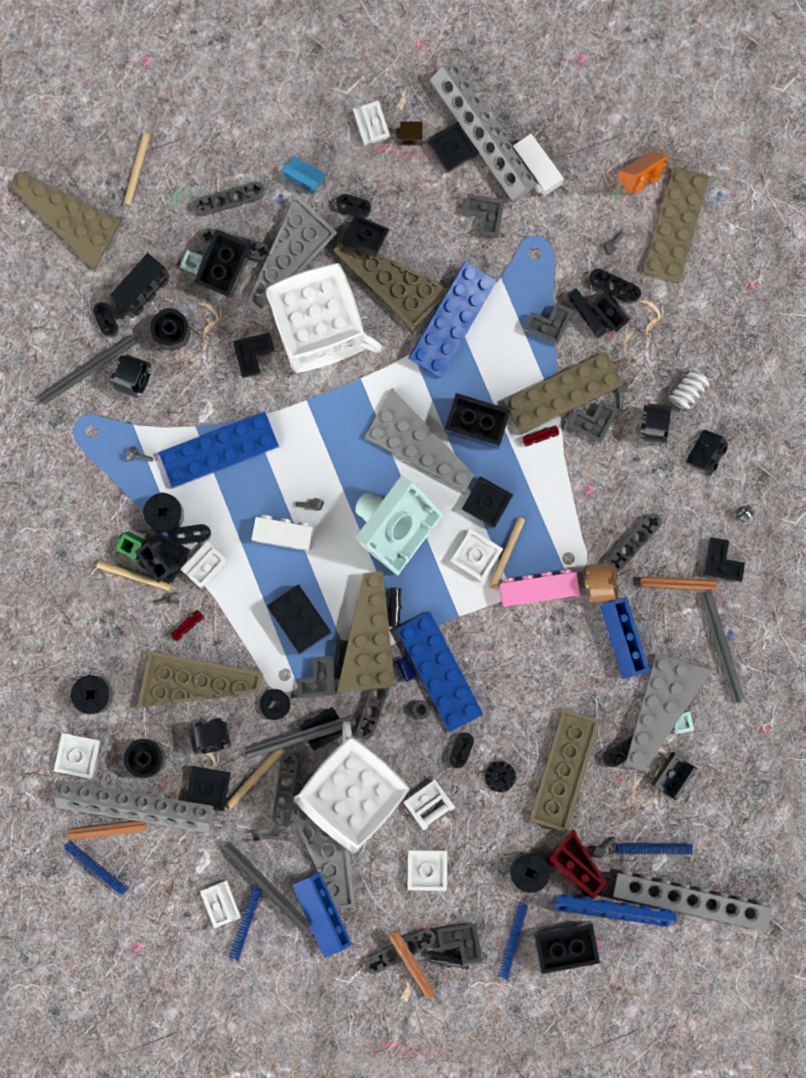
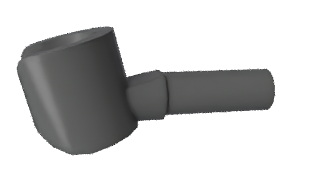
[604,231,625,255]
[617,382,629,409]
[125,446,153,462]
[296,498,324,511]
[154,592,180,605]
[249,830,277,843]
[592,836,616,858]

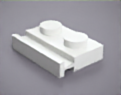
[353,101,390,146]
[181,542,228,589]
[200,880,241,928]

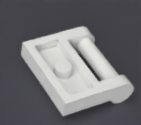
[404,779,455,830]

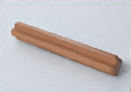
[640,576,716,590]
[68,821,146,841]
[388,930,436,999]

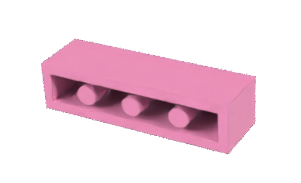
[499,569,580,607]

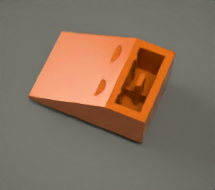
[618,151,669,195]

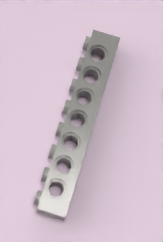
[430,63,537,201]
[54,780,214,833]
[611,869,772,932]

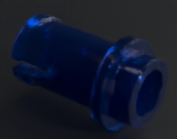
[395,656,416,682]

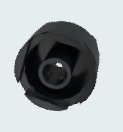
[150,308,191,350]
[110,355,151,398]
[640,403,672,444]
[143,492,184,533]
[70,675,113,714]
[189,718,232,754]
[123,739,166,778]
[510,852,550,893]

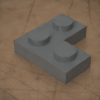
[464,194,504,238]
[523,303,573,346]
[567,401,619,444]
[298,656,334,699]
[437,923,483,966]

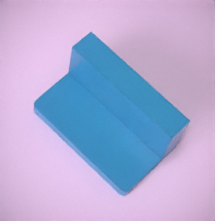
[281,157,325,194]

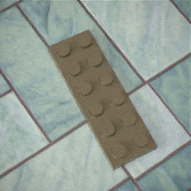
[643,166,710,284]
[504,352,623,435]
[529,709,600,832]

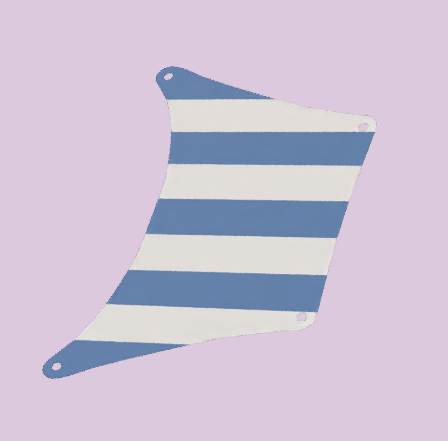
[73,236,587,692]

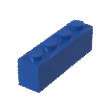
[600,597,650,679]
[292,872,352,958]

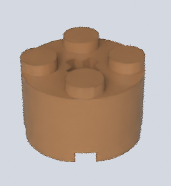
[585,562,619,603]

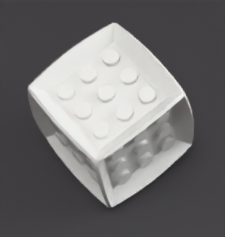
[266,263,382,373]
[294,721,409,853]

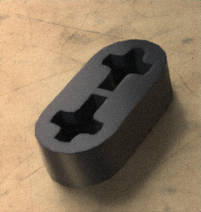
[336,194,371,218]
[93,302,119,338]
[175,524,212,545]
[449,733,474,768]

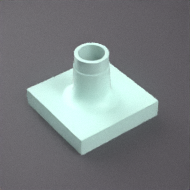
[355,476,444,575]

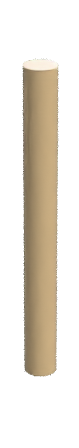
[124,133,150,206]
[489,517,525,590]
[97,561,172,591]
[226,749,284,808]

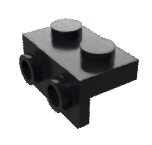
[686,429,728,476]
[299,707,343,751]
[651,752,697,800]

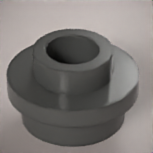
[735,505,754,523]
[411,700,430,720]

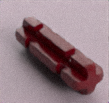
[522,425,559,447]
[170,610,204,641]

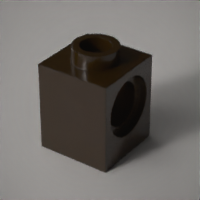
[396,121,423,146]

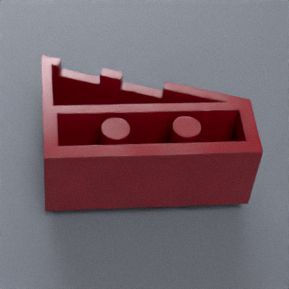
[546,829,607,899]

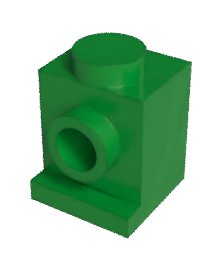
[116,532,149,560]

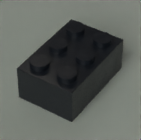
[194,229,255,298]
[110,253,170,318]
[444,393,511,449]
[267,584,332,655]
[533,921,600,974]

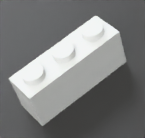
[512,134,564,196]
[252,515,314,552]

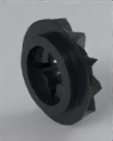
[260,689,291,720]
[485,761,516,792]

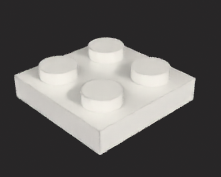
[450,529,503,582]
[54,733,101,779]
[408,850,447,891]

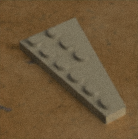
[12,171,121,271]
[333,243,448,330]
[337,571,395,693]
[137,651,263,708]

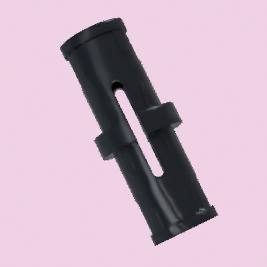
[387,587,403,627]
[430,950,469,970]

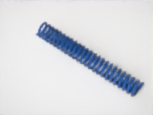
[64,840,129,895]
[616,843,693,855]
[229,884,262,962]
[498,901,529,981]

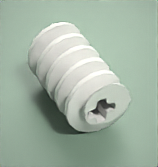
[668,368,710,409]

